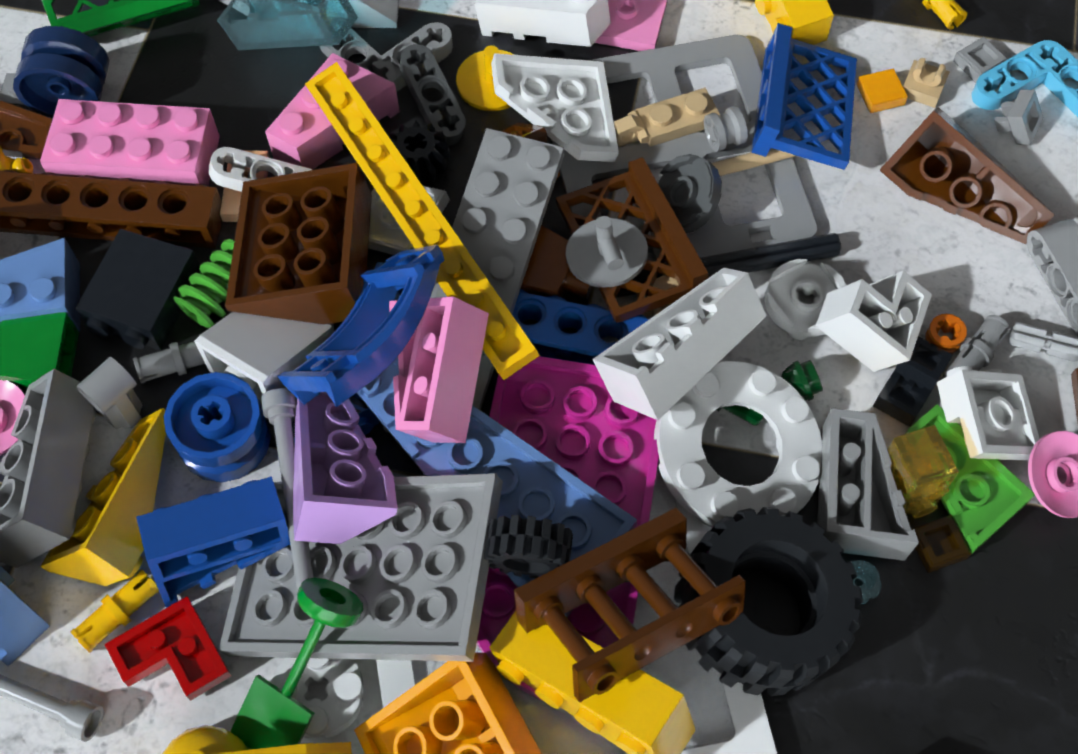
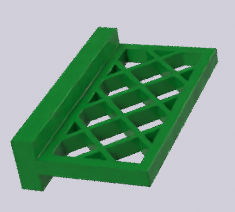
[42,0,200,37]

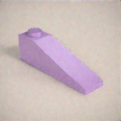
[293,392,398,544]

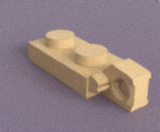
[614,87,720,147]

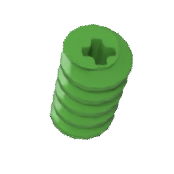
[173,239,234,329]

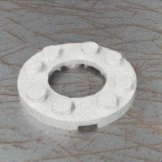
[654,361,822,527]

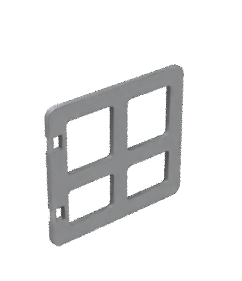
[551,35,817,264]

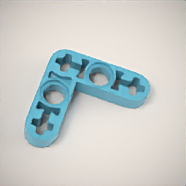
[971,40,1078,117]

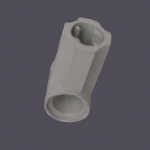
[76,357,143,429]

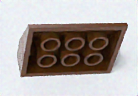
[225,163,372,324]

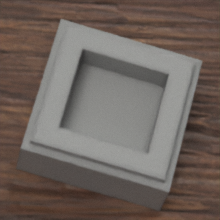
[953,36,1008,82]

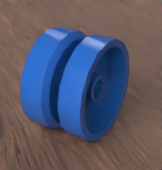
[164,372,271,483]

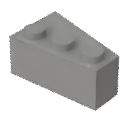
[817,408,919,561]

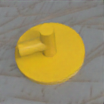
[456,45,514,111]

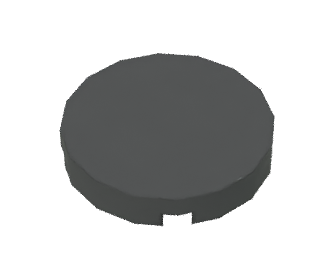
[658,154,722,233]

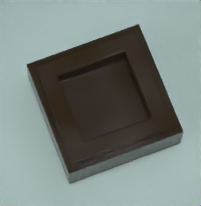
[911,515,972,573]

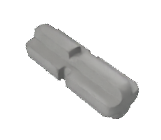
[1009,322,1078,362]

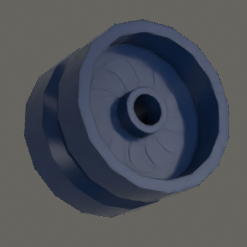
[13,26,110,118]

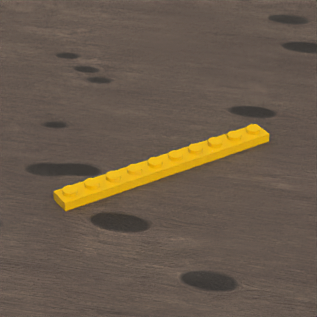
[305,62,540,380]

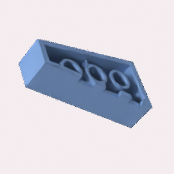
[0,238,80,331]

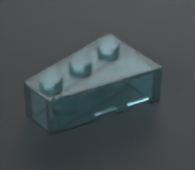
[217,0,358,50]

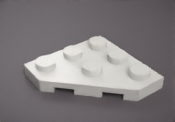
[491,53,619,162]

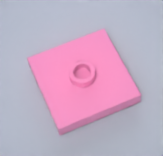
[595,0,668,51]

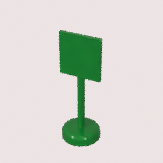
[230,577,364,749]

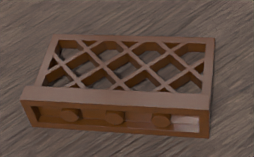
[556,157,708,323]

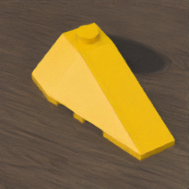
[40,408,166,586]

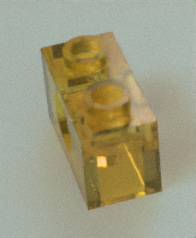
[887,425,959,518]

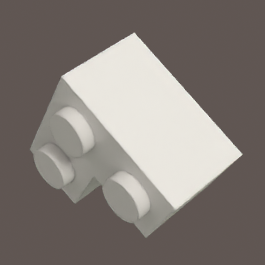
[815,270,932,372]

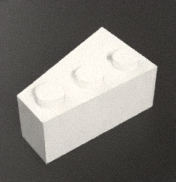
[474,0,611,47]

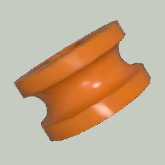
[925,313,967,354]

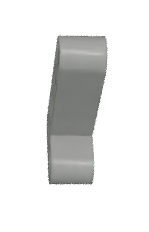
[1027,219,1078,337]

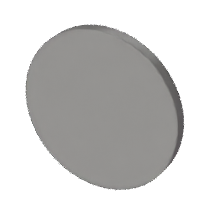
[566,216,648,287]

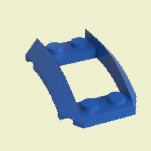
[278,244,445,407]

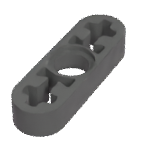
[400,44,466,146]

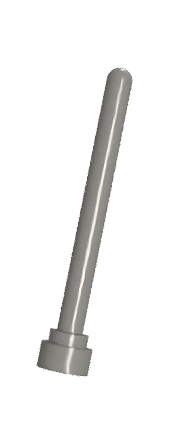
[261,388,314,590]
[0,674,104,742]

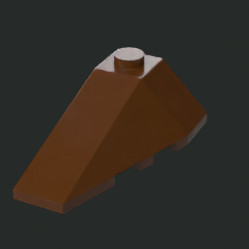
[880,107,1055,244]

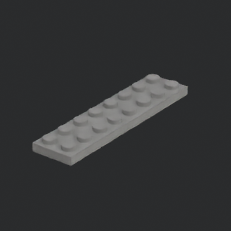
[383,128,564,433]

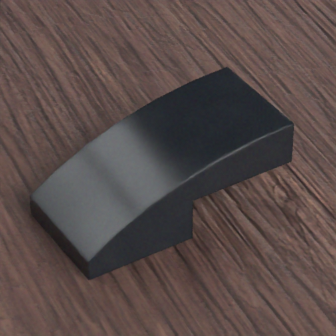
[873,336,953,427]

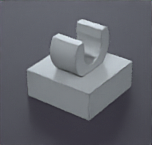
[994,90,1044,145]

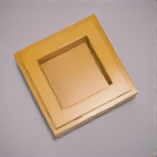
[856,68,908,113]

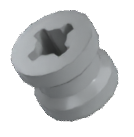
[704,106,748,152]

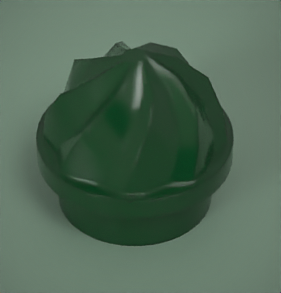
[781,360,823,401]

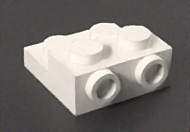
[937,366,1040,460]

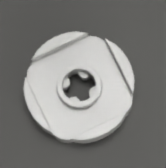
[764,259,846,340]
[270,658,364,739]

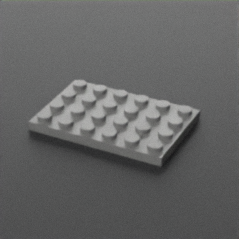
[218,473,503,662]

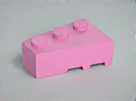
[265,53,400,170]
[389,297,489,443]

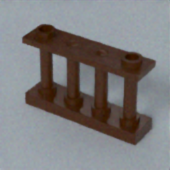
[514,507,746,703]

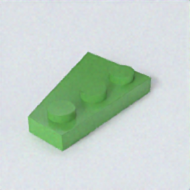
[904,404,1035,554]

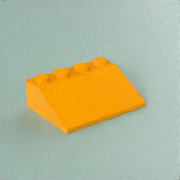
[354,652,542,754]

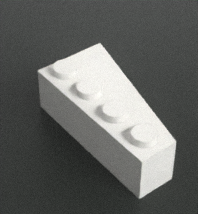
[592,268,766,420]

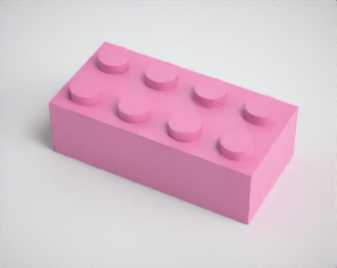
[40,99,220,186]

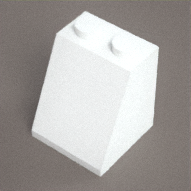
[194,312,334,410]

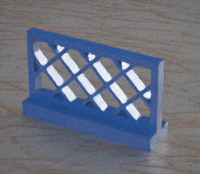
[751,23,857,170]

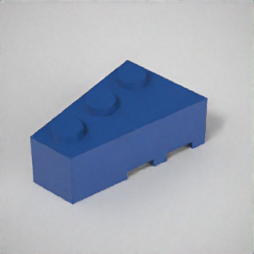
[136,476,290,608]

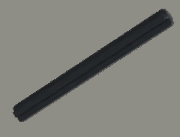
[610,233,841,297]

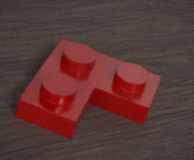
[104,596,232,701]

